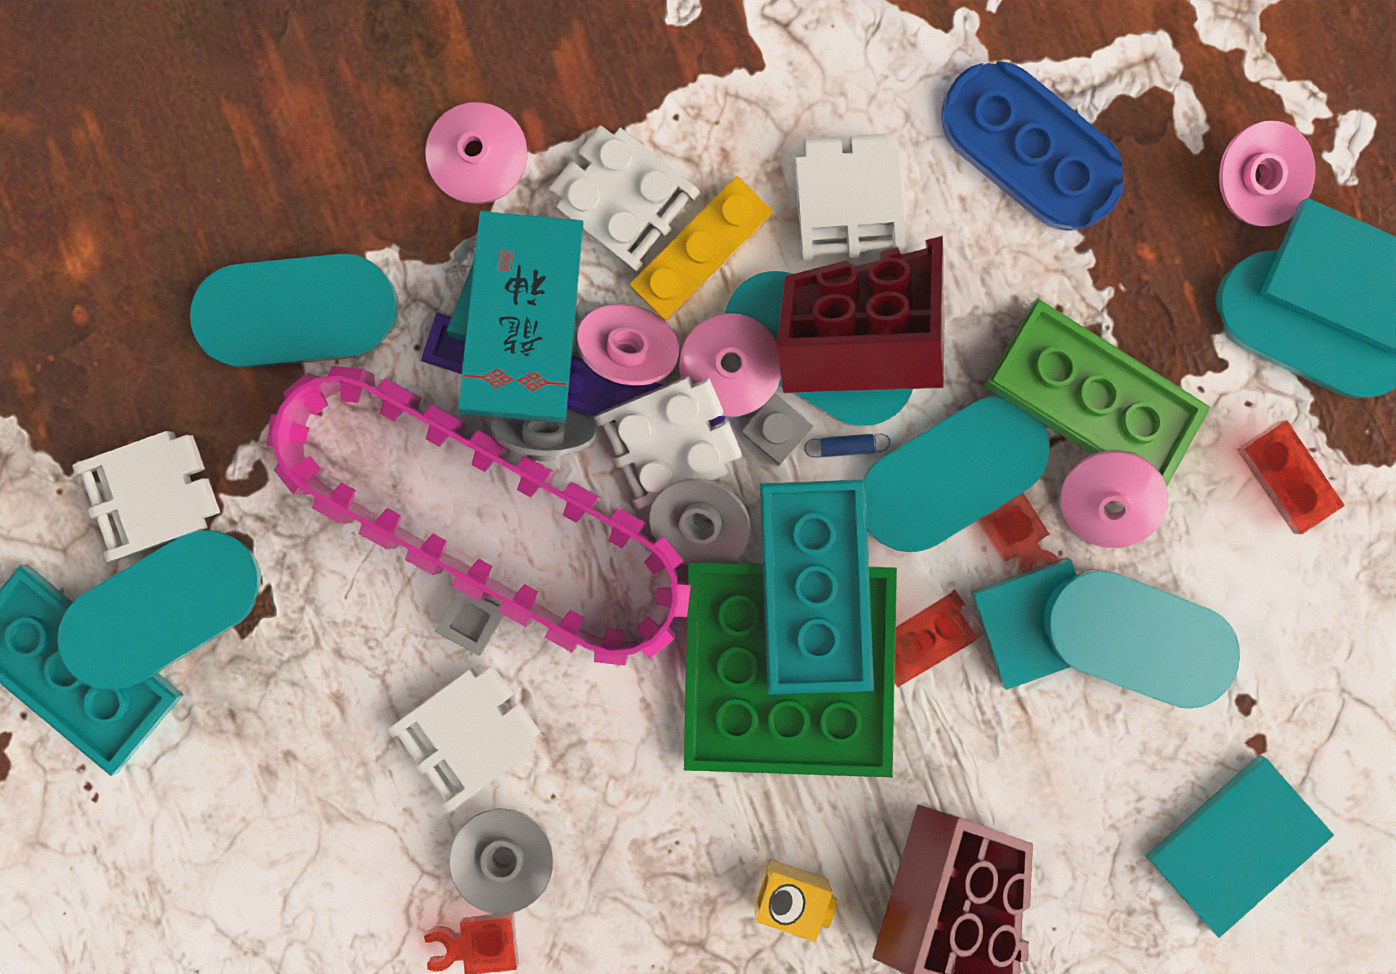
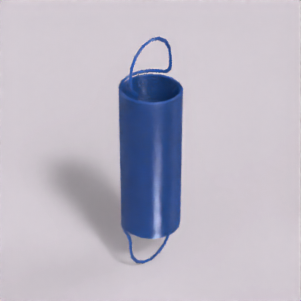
[805,434,890,458]

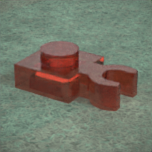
[977,492,1059,574]
[424,912,519,974]

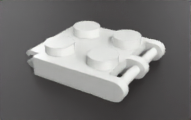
[549,125,700,273]
[795,133,906,261]
[593,375,742,509]
[72,431,220,563]
[387,666,540,813]

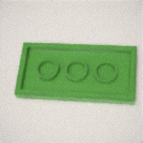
[983,298,1210,488]

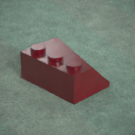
[776,236,945,393]
[872,804,1033,974]

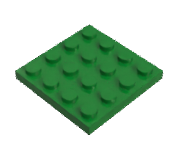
[683,562,897,778]

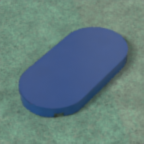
[941,61,1124,230]

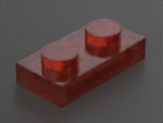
[1237,420,1345,534]
[895,589,985,688]

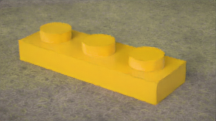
[629,176,774,322]

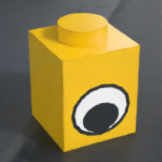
[754,859,837,942]

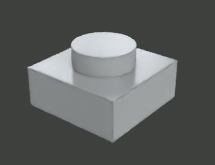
[741,393,813,465]
[435,590,505,656]

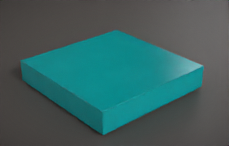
[970,557,1076,690]

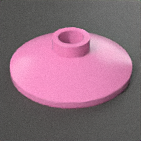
[426,102,528,204]
[1219,121,1315,226]
[576,304,679,385]
[679,313,781,417]
[1061,450,1168,548]

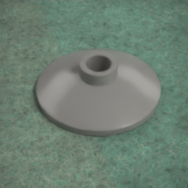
[491,408,596,462]
[649,478,751,567]
[449,808,554,914]

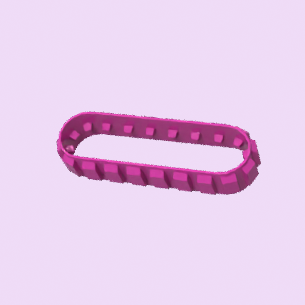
[267,366,691,666]

